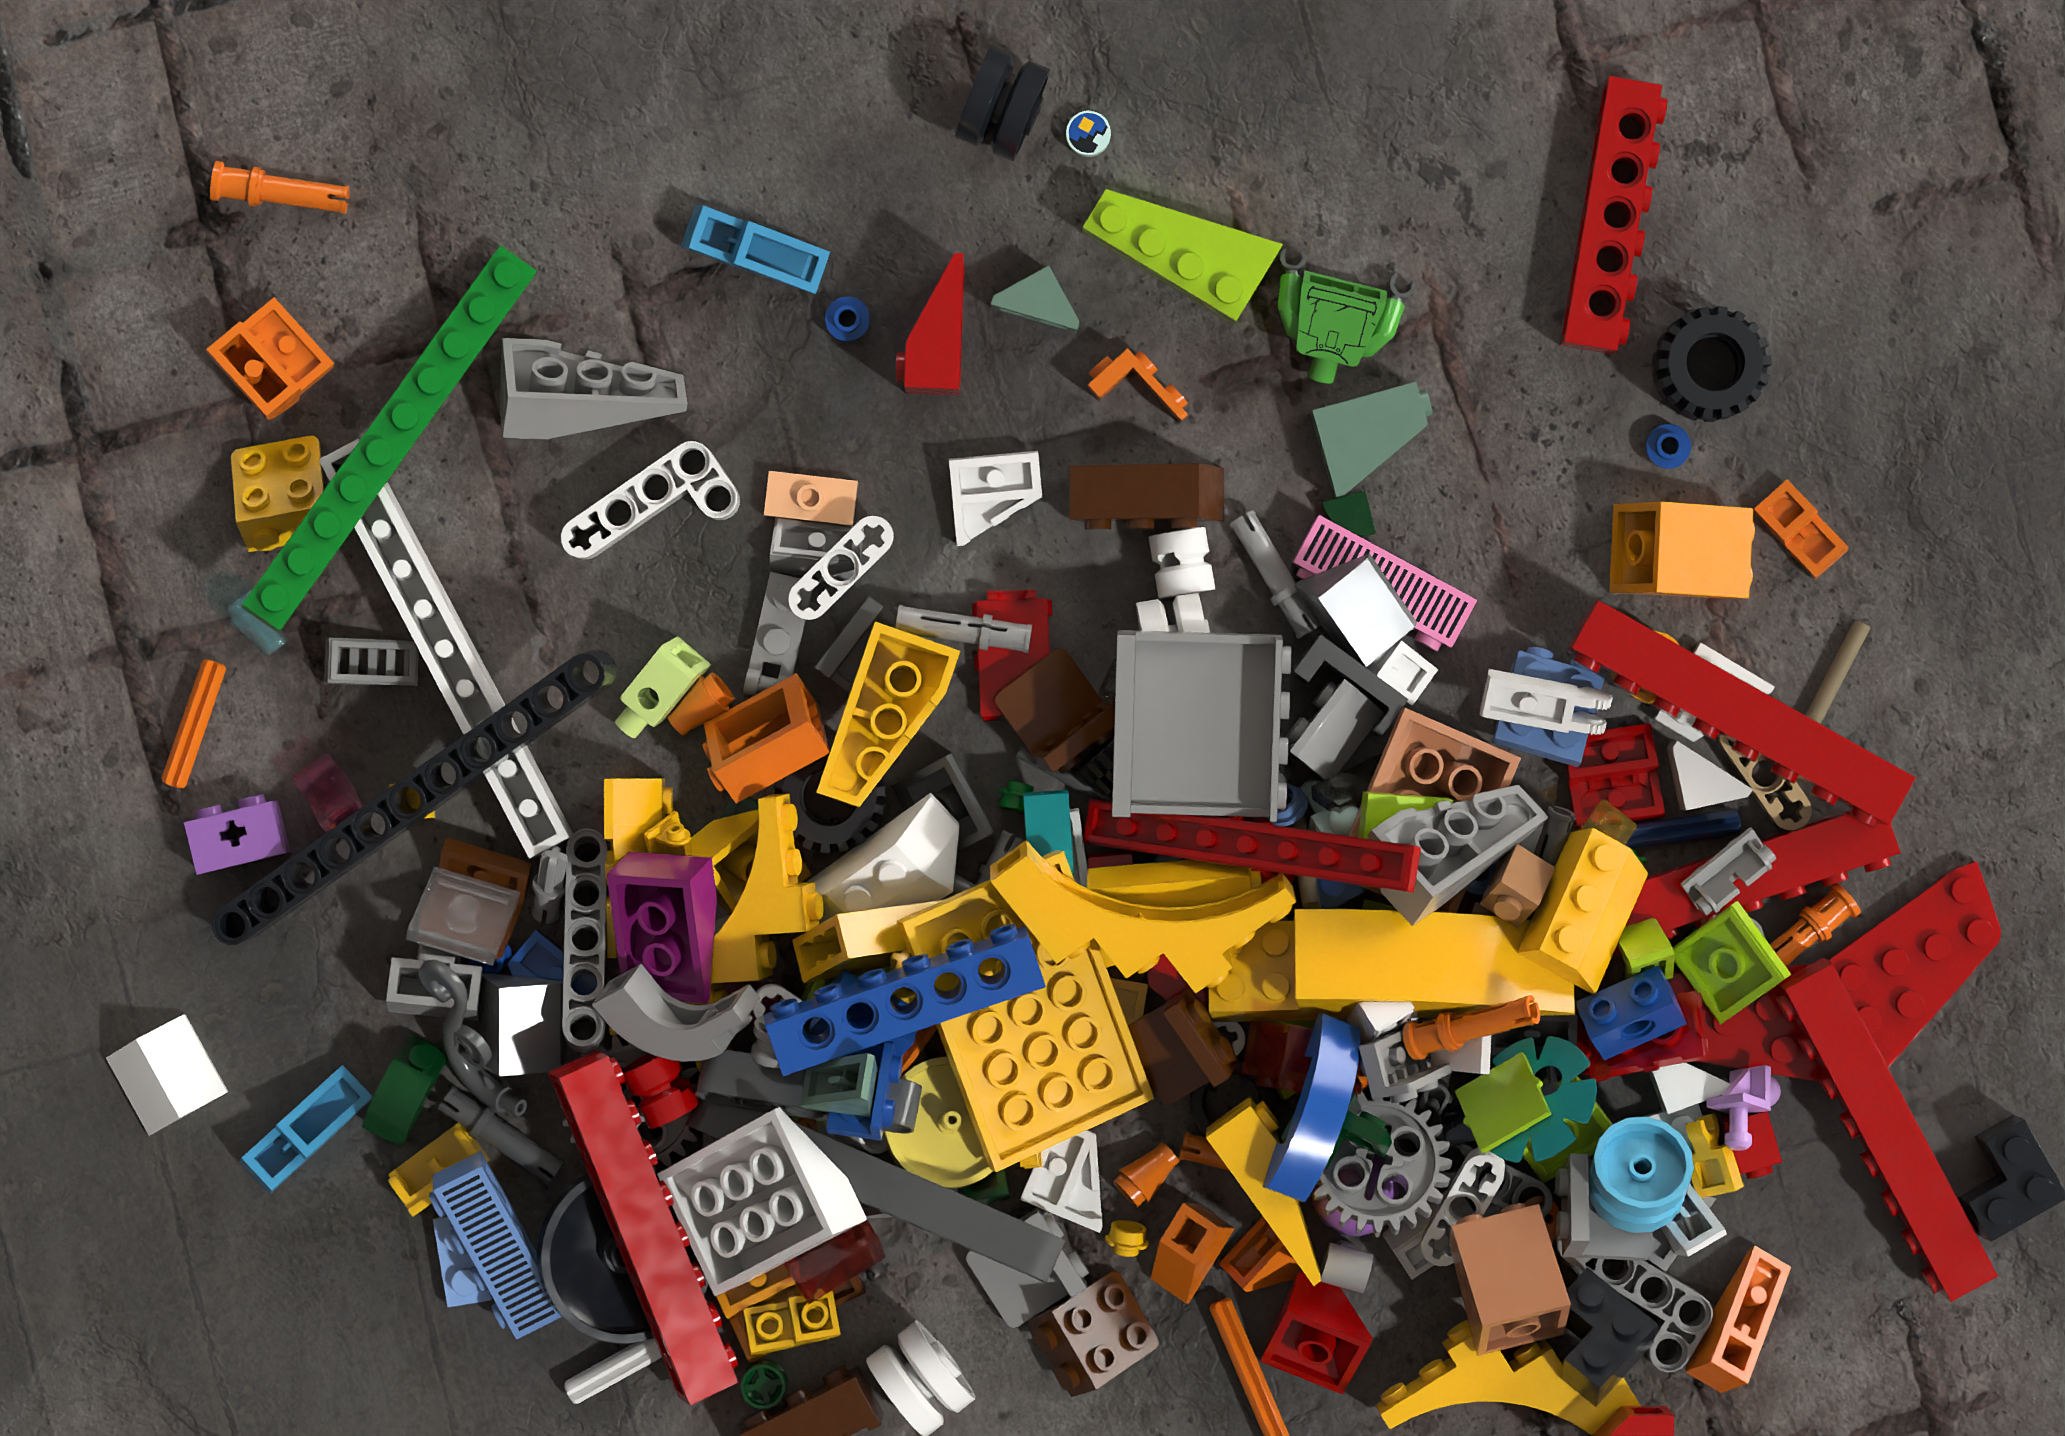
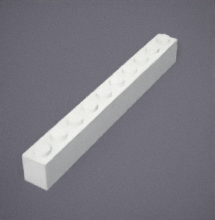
[319,439,573,859]

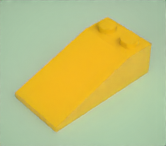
[1206,1097,1321,1286]

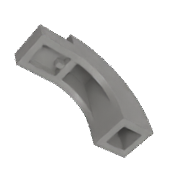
[592,964,760,1061]

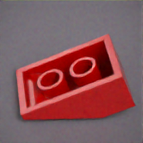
[896,253,965,396]

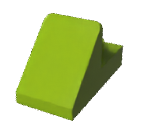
[1617,918,1675,980]

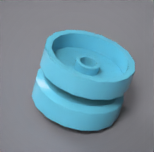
[1588,1117,1694,1233]

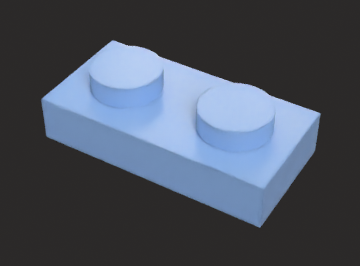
[433,1215,493,1308]

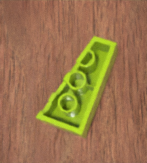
[1082,189,1283,325]

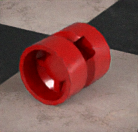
[622,1053,700,1129]

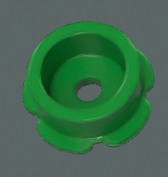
[997,781,1034,814]

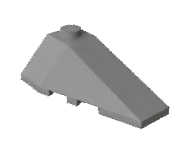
[500,338,687,439]
[1368,785,1549,926]

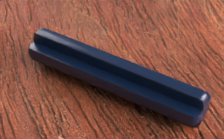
[1608,810,1741,849]

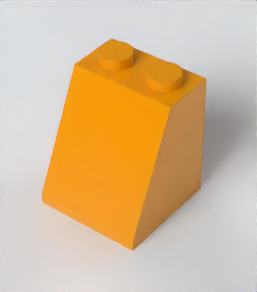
[1609,502,1755,599]

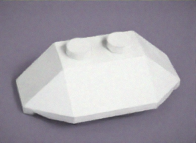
[807,793,959,924]

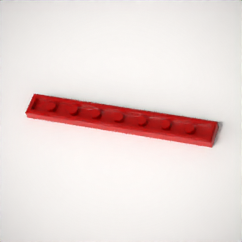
[1082,798,1421,893]

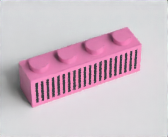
[1291,515,1477,652]

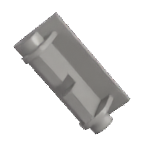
[1680,827,1777,915]

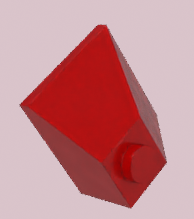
[1260,1271,1372,1395]

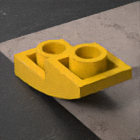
[742,1290,841,1356]

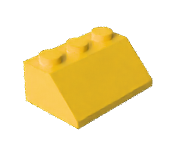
[1517,828,1648,994]

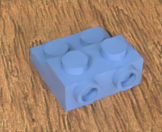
[1492,647,1605,767]

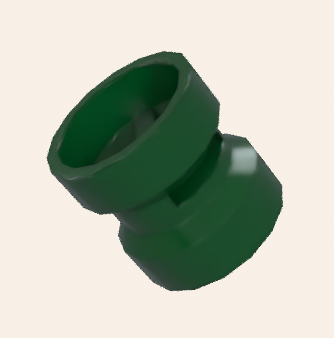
[741,1359,787,1409]

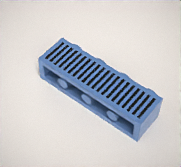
[429,1151,561,1340]

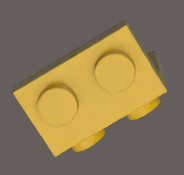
[231,436,325,552]

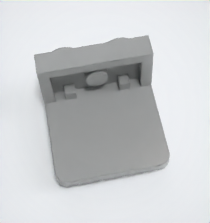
[1555,1153,1653,1261]
[966,1207,1089,1328]

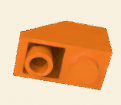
[1151,1203,1235,1304]

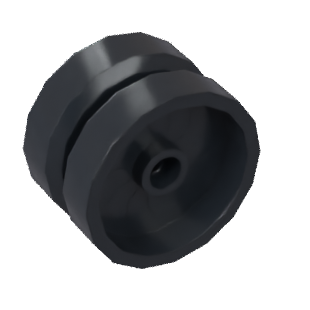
[955,46,1050,161]

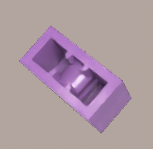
[184,794,291,875]

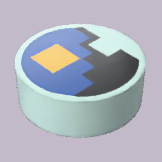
[1066,111,1111,157]

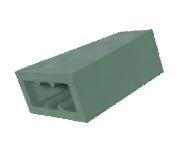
[1310,382,1433,499]

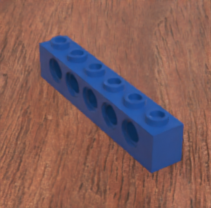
[764,924,1046,1076]

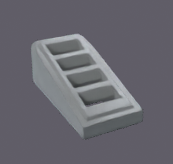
[324,638,419,686]

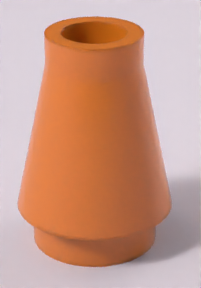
[667,673,735,736]
[1113,1142,1180,1208]

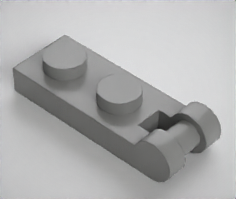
[743,572,813,696]

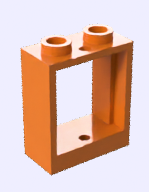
[702,673,830,803]

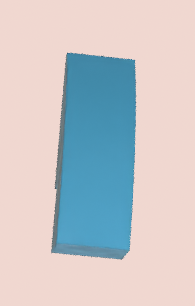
[680,205,830,294]
[239,1065,373,1195]

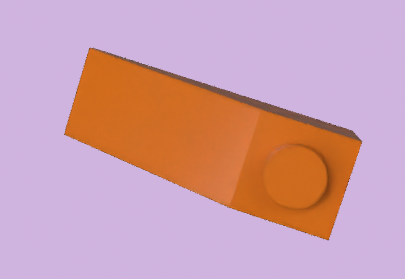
[1685,1246,1791,1393]

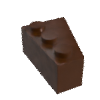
[1070,463,1224,530]
[738,1365,884,1436]

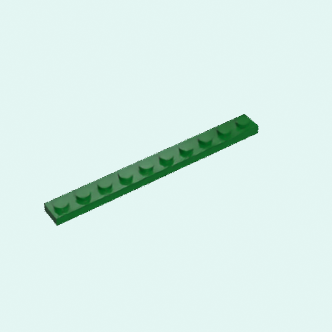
[241,245,537,633]

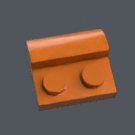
[206,297,334,420]

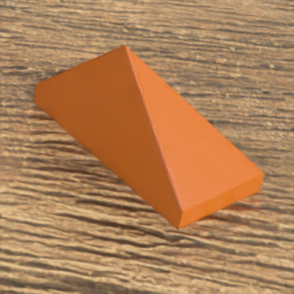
[1218,1216,1308,1292]

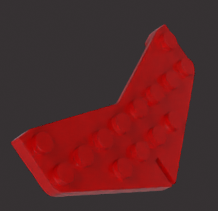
[1668,861,2001,1082]

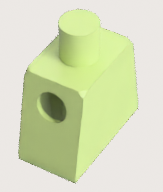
[615,636,711,738]

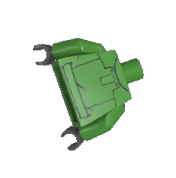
[1277,248,1416,384]

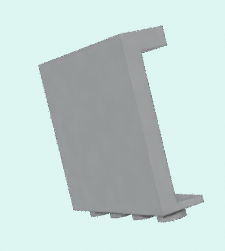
[1112,630,1291,822]

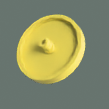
[883,1057,993,1189]

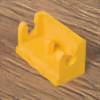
[388,1123,491,1217]

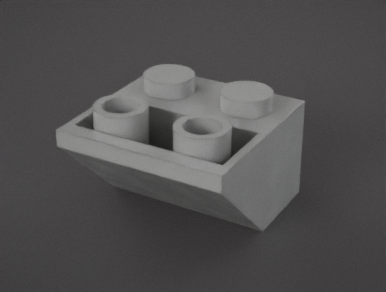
[1285,679,1384,784]

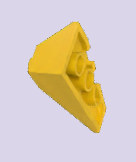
[816,622,960,807]
[604,778,673,958]

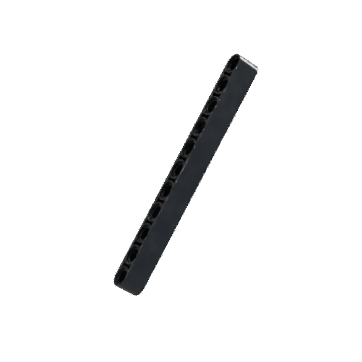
[212,650,617,945]

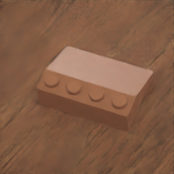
[1348,707,1521,913]

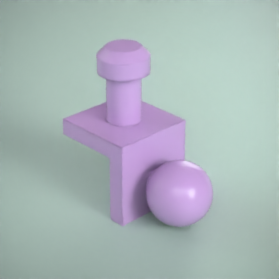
[1707,1065,1781,1151]

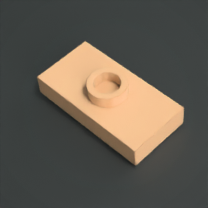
[764,471,858,526]

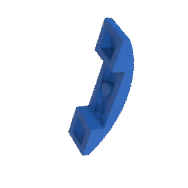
[1262,1013,1361,1202]

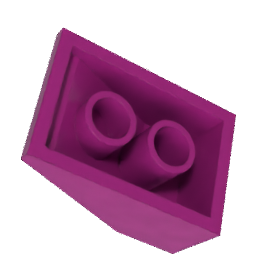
[607,852,717,1004]

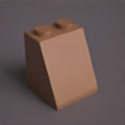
[1449,1203,1571,1356]

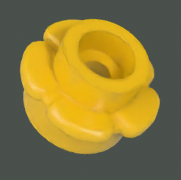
[1105,1220,1149,1257]

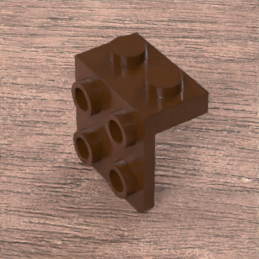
[993,648,1115,773]
[417,837,533,959]
[1128,988,1239,1105]
[1028,1271,1158,1397]

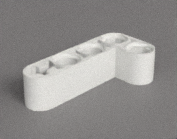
[561,441,740,559]

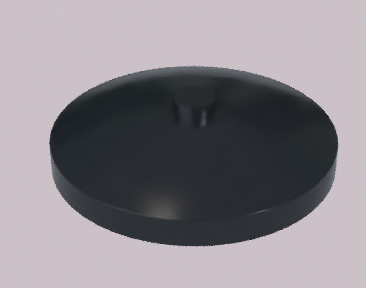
[537,1166,709,1343]

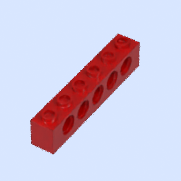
[1559,76,1668,354]

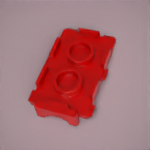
[972,589,1053,721]
[1577,991,1709,1082]

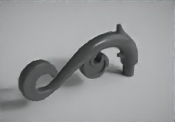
[418,959,527,1116]

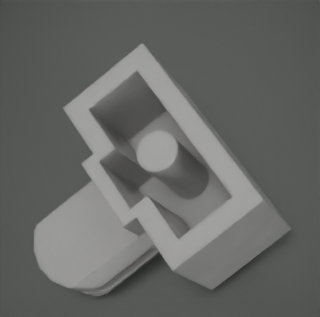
[386,937,483,1021]

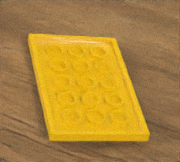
[897,850,1154,1172]

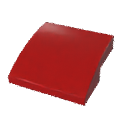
[1565,723,1665,831]

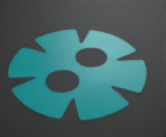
[1490,1036,1597,1163]

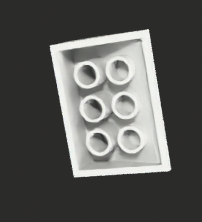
[657,1107,867,1296]

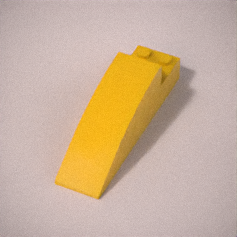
[1209,909,1575,1022]

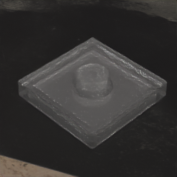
[406,866,520,966]

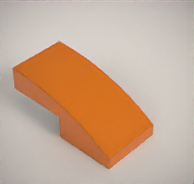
[1754,479,1849,580]

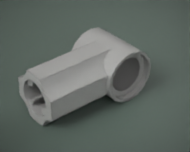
[1320,1240,1373,1293]

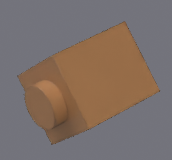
[1480,844,1555,928]

